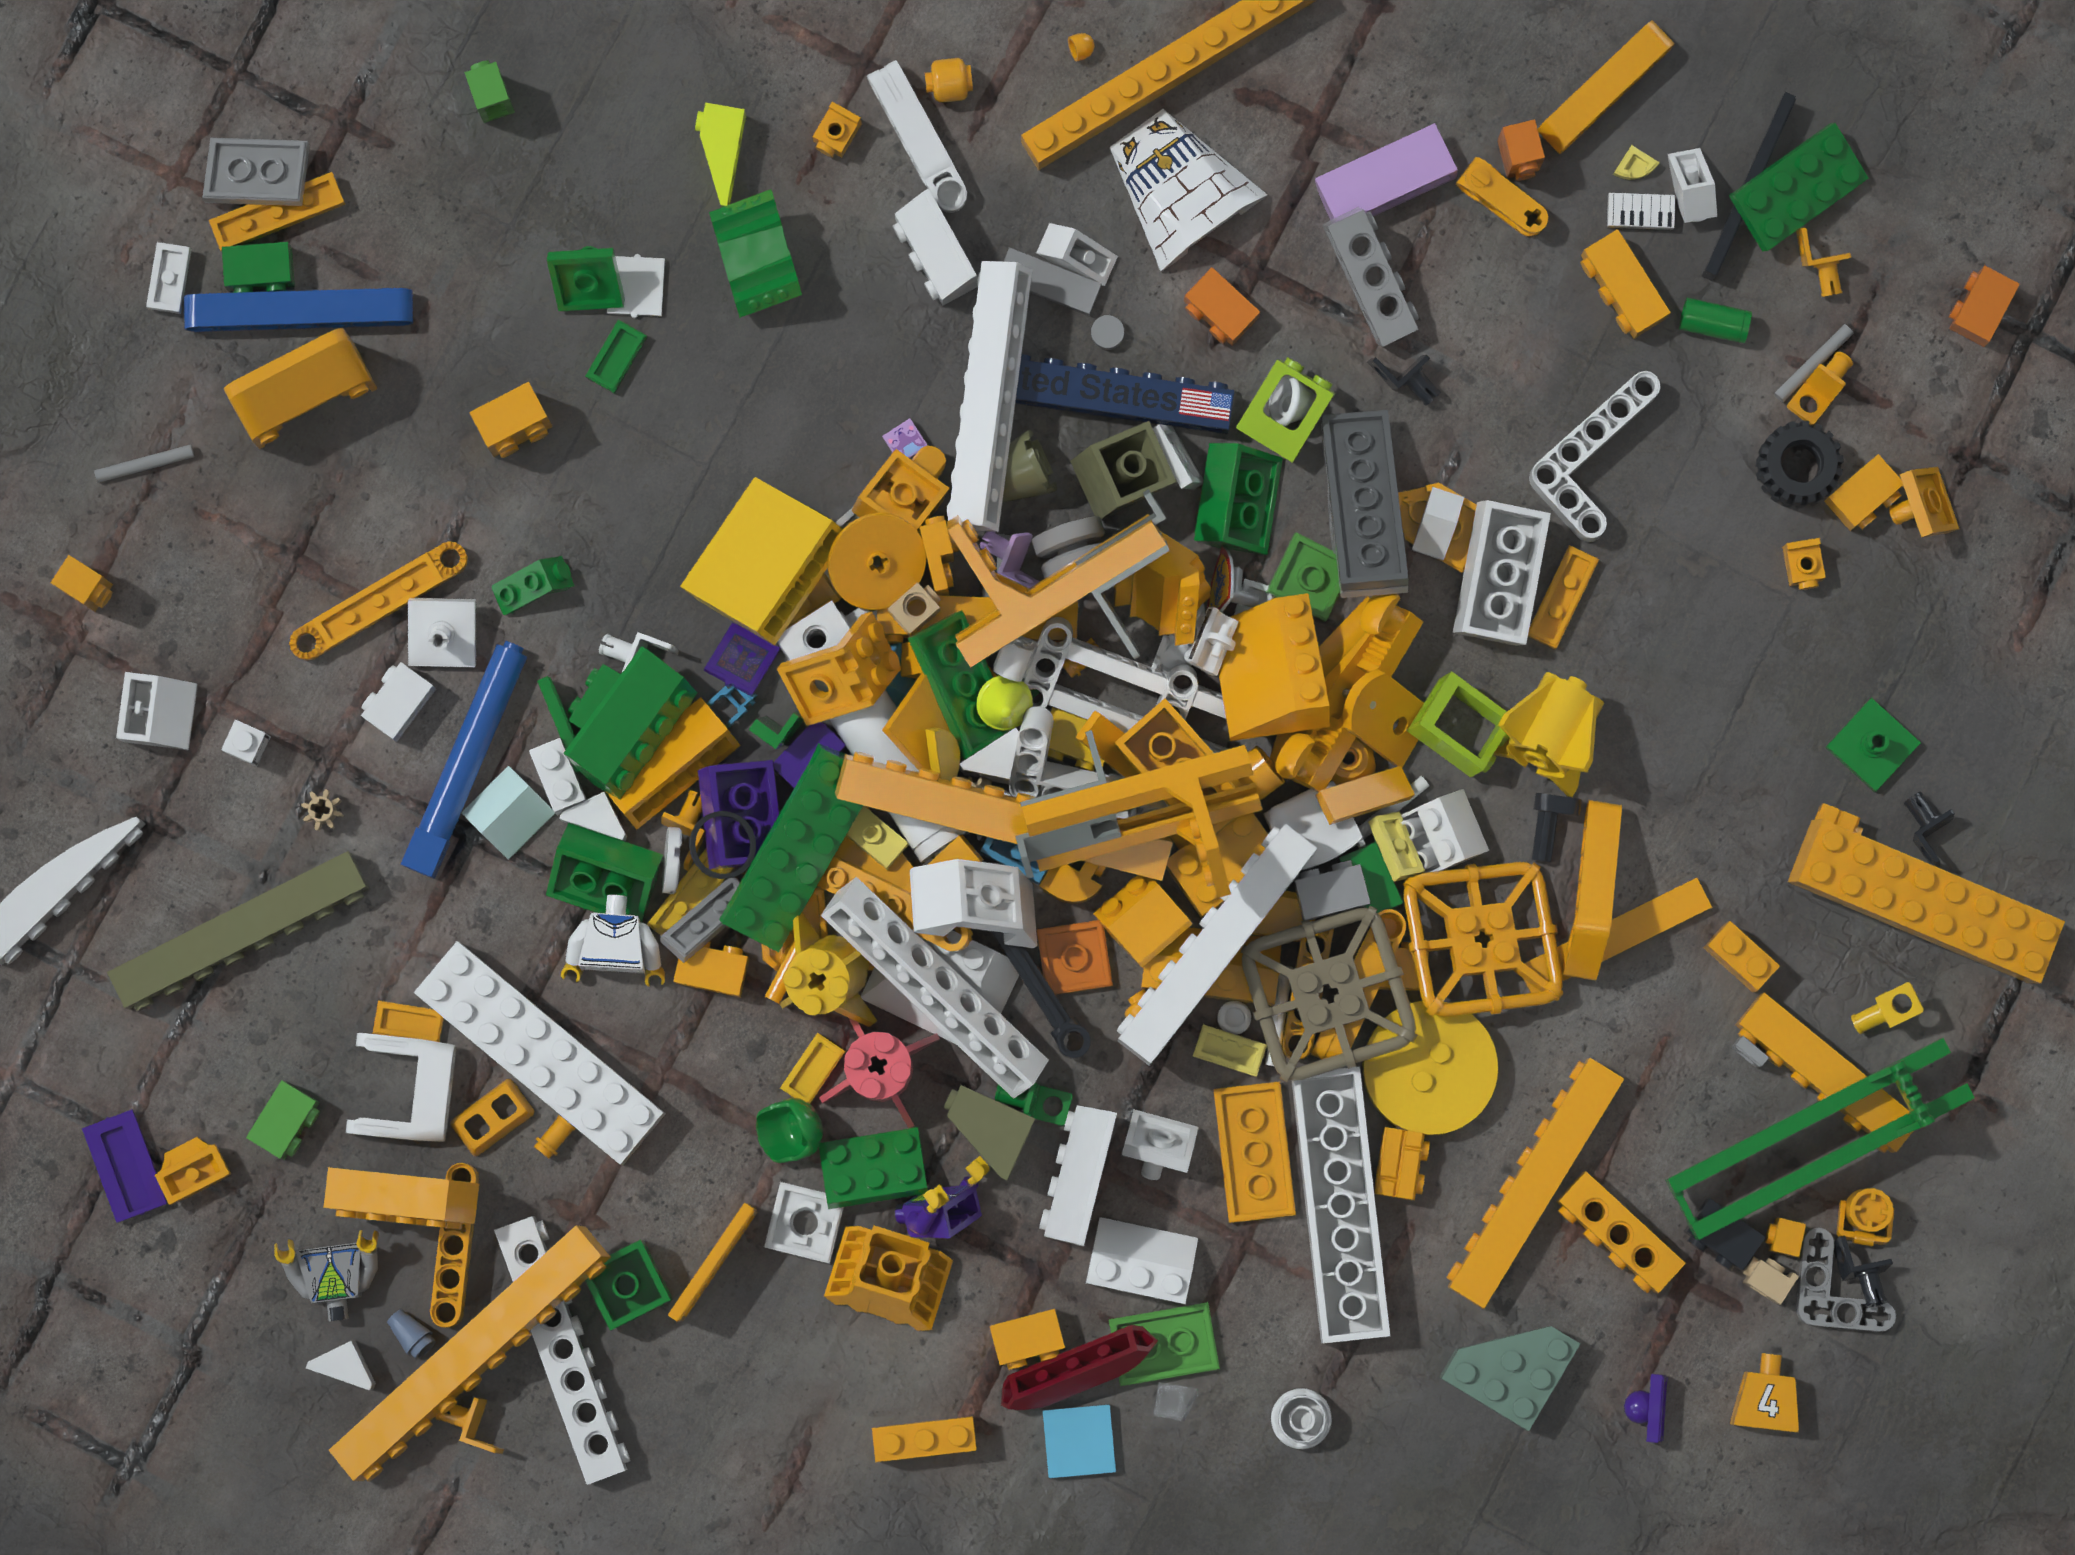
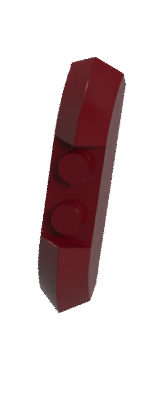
[1001,1325,1158,1410]

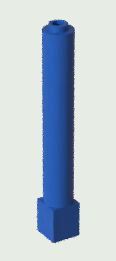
[401,641,527,879]

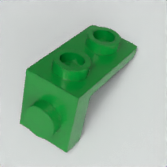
[492,556,575,615]

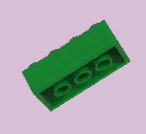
[563,646,698,799]

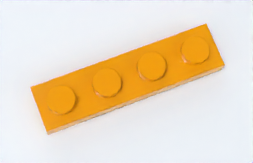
[209,172,346,252]

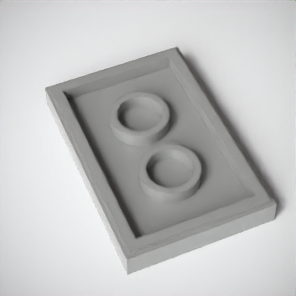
[202,138,310,206]

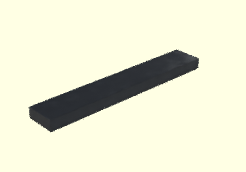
[1701,92,1796,281]

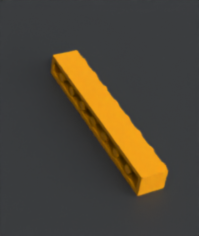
[1446,1058,1624,1309]

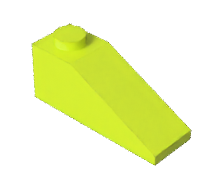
[695,103,746,208]

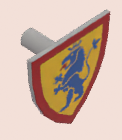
[1207,547,1259,613]

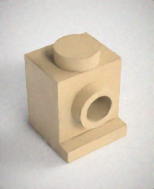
[1743,1256,1799,1305]

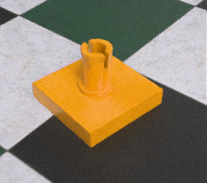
[1889,466,1959,538]

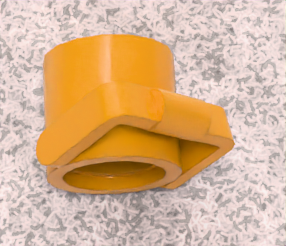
[1836,1188,1894,1246]

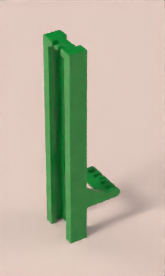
[1665,1038,1975,1240]

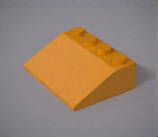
[1218,593,1330,741]

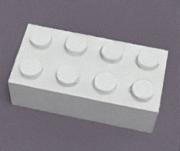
[1453,500,1551,646]

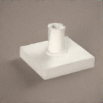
[1153,424,1203,490]
[408,598,476,667]
[1122,1109,1198,1180]

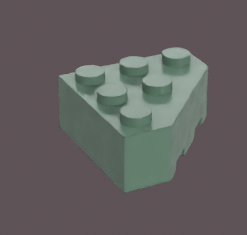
[1439,1326,1580,1431]

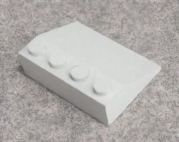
[1039,1105,1117,1246]

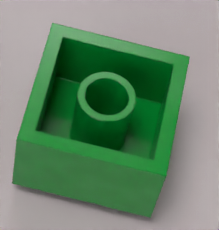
[585,1239,673,1331]

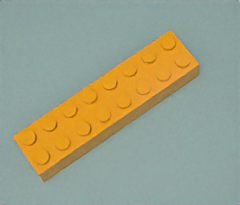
[1788,819,2065,984]

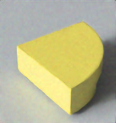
[1613,145,1660,180]

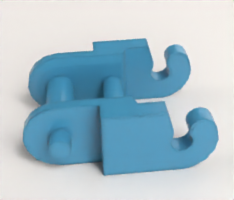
[707,686,757,728]

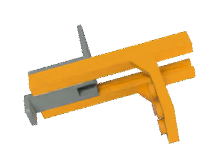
[947,489,1170,667]
[1015,730,1262,898]

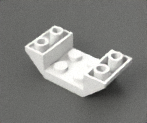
[910,859,1037,948]

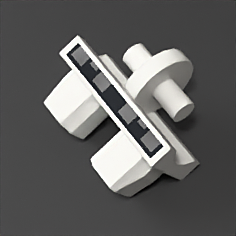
[1184,607,1239,676]

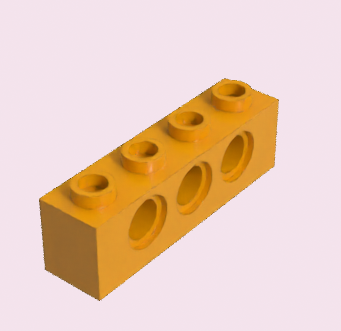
[1556,1171,1686,1293]

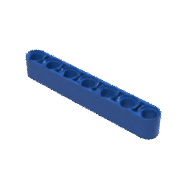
[184,288,413,332]

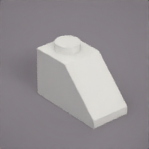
[1668,148,1717,223]
[1036,223,1118,286]

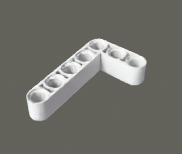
[1529,371,1660,542]
[1009,706,1168,819]

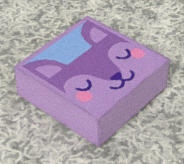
[882,418,927,459]

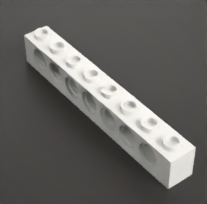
[821,877,1048,1099]
[494,1216,630,1485]

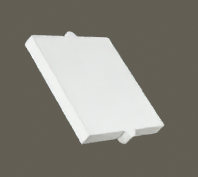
[607,254,665,319]

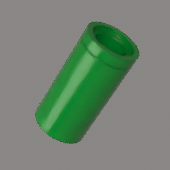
[1679,297,1752,344]

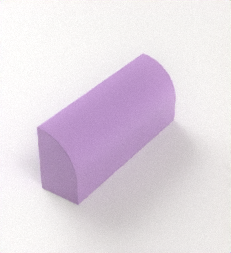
[1315,123,1458,220]

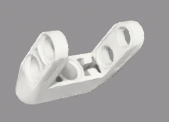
[346,1033,456,1142]

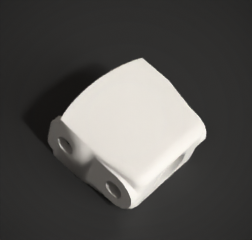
[1263,781,1366,881]

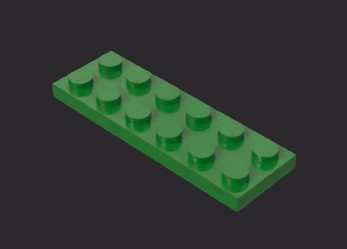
[719,745,863,953]

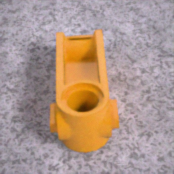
[1456,157,1548,237]

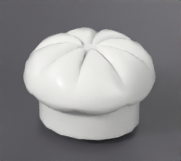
[1271,1388,1332,1449]

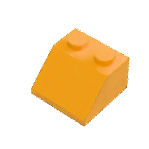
[1093,875,1193,968]

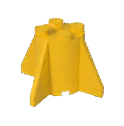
[1493,672,1604,797]
[780,912,877,1027]

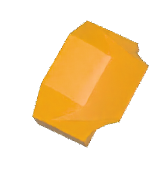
[155,1137,231,1205]

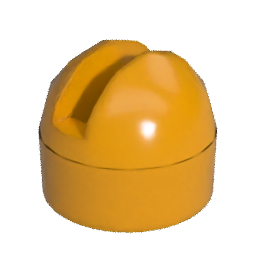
[1068,33,1095,62]

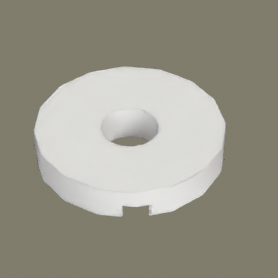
[662,827,682,894]

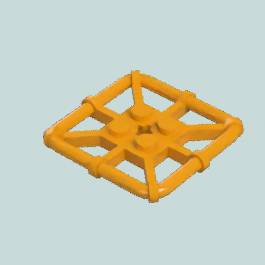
[1403,862,1563,1017]

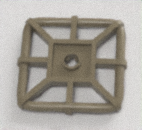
[1240,906,1418,1082]

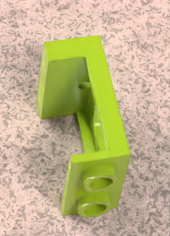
[1236,357,1336,463]

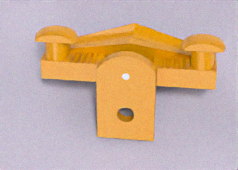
[1270,594,1424,792]

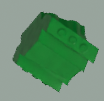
[709,189,802,318]

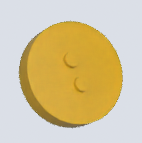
[1362,1001,1498,1135]

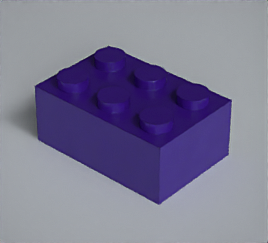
[698,760,779,870]

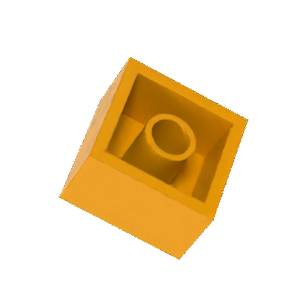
[469,382,553,458]

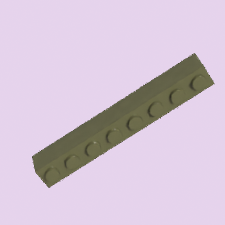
[107,851,369,1012]

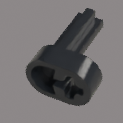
[1531,793,1582,862]

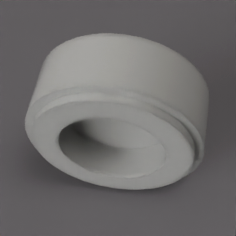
[1091,315,1124,350]

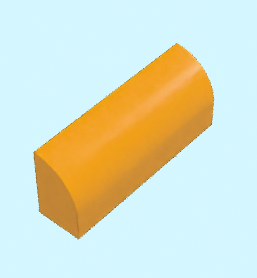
[605,697,741,830]

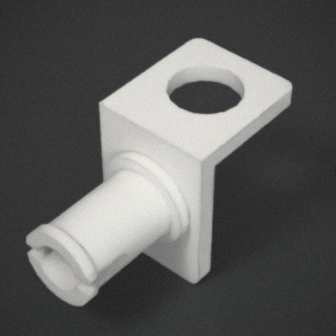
[599,632,679,672]

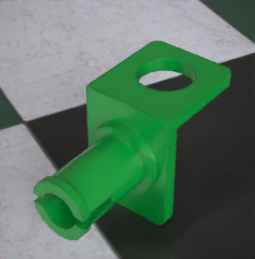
[995,1083,1073,1126]

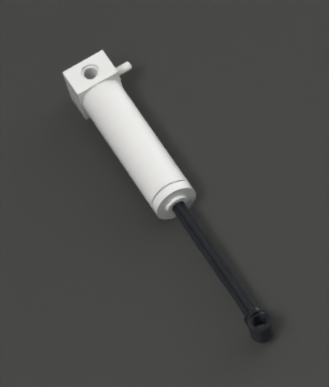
[777,601,1090,1059]

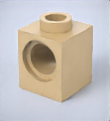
[888,583,941,637]

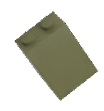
[1070,421,1177,520]
[944,1085,1035,1182]

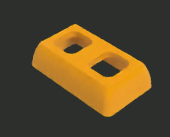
[450,1079,534,1156]

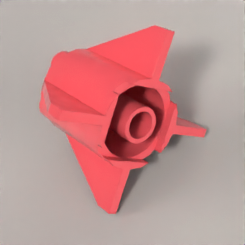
[819,1018,940,1128]

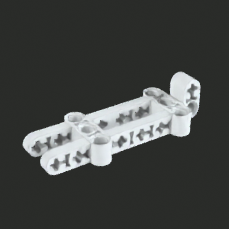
[994,617,1228,753]

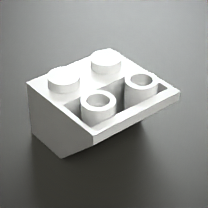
[116,672,198,750]
[1401,789,1489,873]

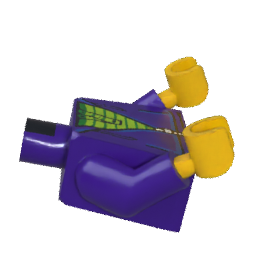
[895,1156,990,1238]

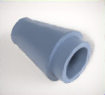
[387,1309,436,1360]

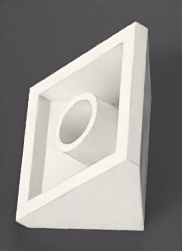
[960,727,1019,785]

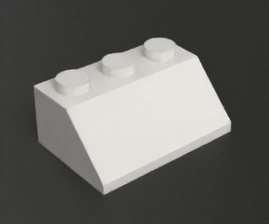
[892,189,977,306]
[1086,1217,1198,1304]

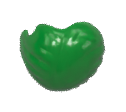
[756,1098,823,1163]

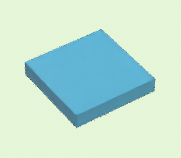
[1043,1404,1116,1478]

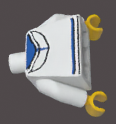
[561,895,665,987]

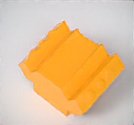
[1113,531,1211,646]
[824,1225,953,1331]

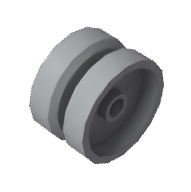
[1031,516,1105,579]

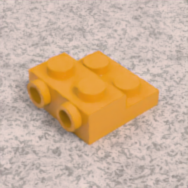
[919,516,959,596]

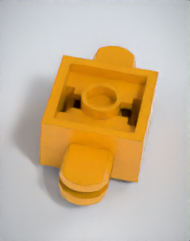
[852,445,949,533]

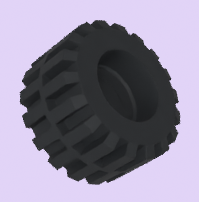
[1755,420,1844,508]

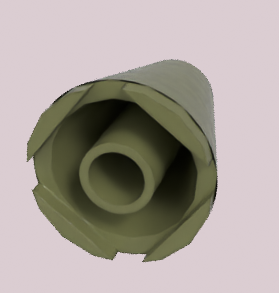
[1002,430,1057,503]

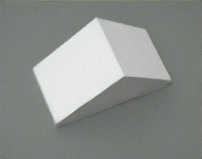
[1412,487,1464,560]
[559,792,627,841]
[306,1340,376,1390]

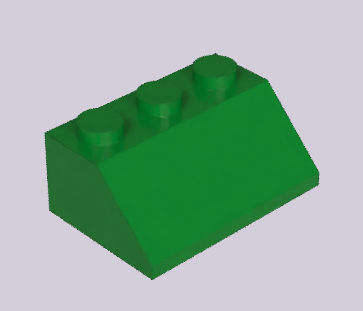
[1194,443,1283,555]
[546,823,663,922]

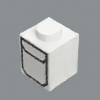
[221,720,271,767]

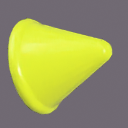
[976,676,1033,730]

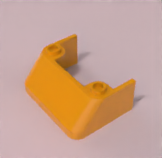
[224,328,378,449]

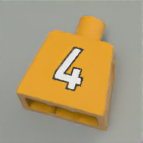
[1730,1353,1799,1432]

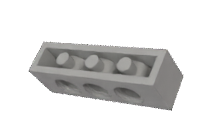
[1322,207,1419,347]

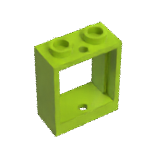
[1407,671,1509,778]

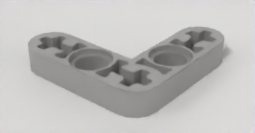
[1796,1228,1896,1331]

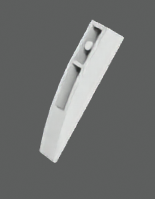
[0,817,145,965]

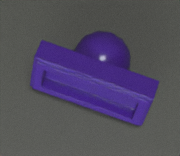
[1624,1374,1668,1443]

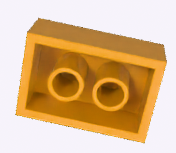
[1166,813,1268,918]

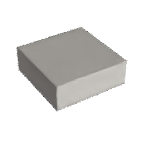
[1732,1036,1769,1068]

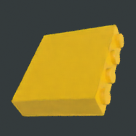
[680,477,843,646]

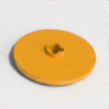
[828,513,926,610]

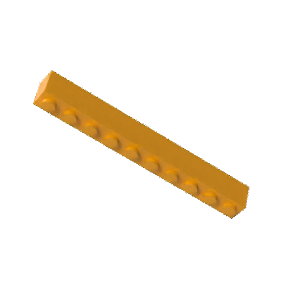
[1021,0,1317,170]
[835,752,1173,881]
[329,1225,611,1482]

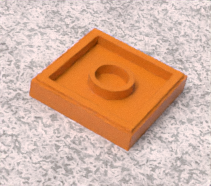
[1036,920,1113,995]

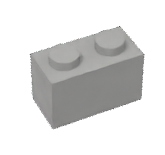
[1293,860,1370,920]

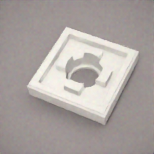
[764,1182,844,1263]

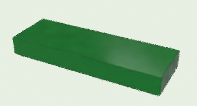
[537,676,582,776]

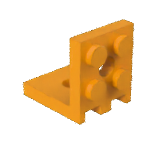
[777,611,902,726]

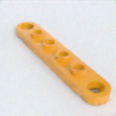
[289,541,468,661]
[817,855,973,951]

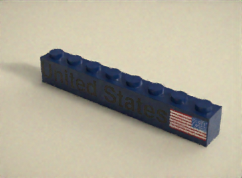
[1015,354,1234,434]

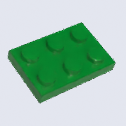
[819,1127,928,1210]

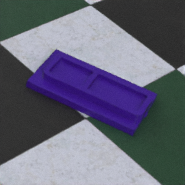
[82,1109,168,1223]

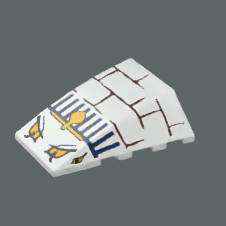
[1110,109,1268,272]

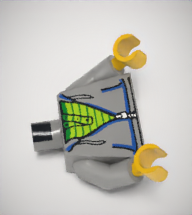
[274,1230,379,1322]

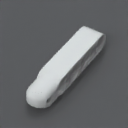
[867,60,967,213]

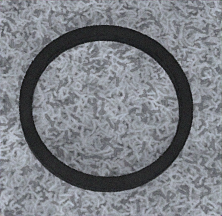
[689,811,756,879]

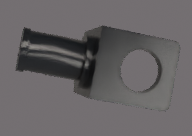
[1367,355,1441,406]
[1904,792,1955,868]
[1833,1235,1893,1308]

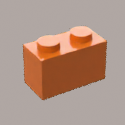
[1497,119,1545,181]
[1949,265,2020,347]
[1184,267,1260,346]

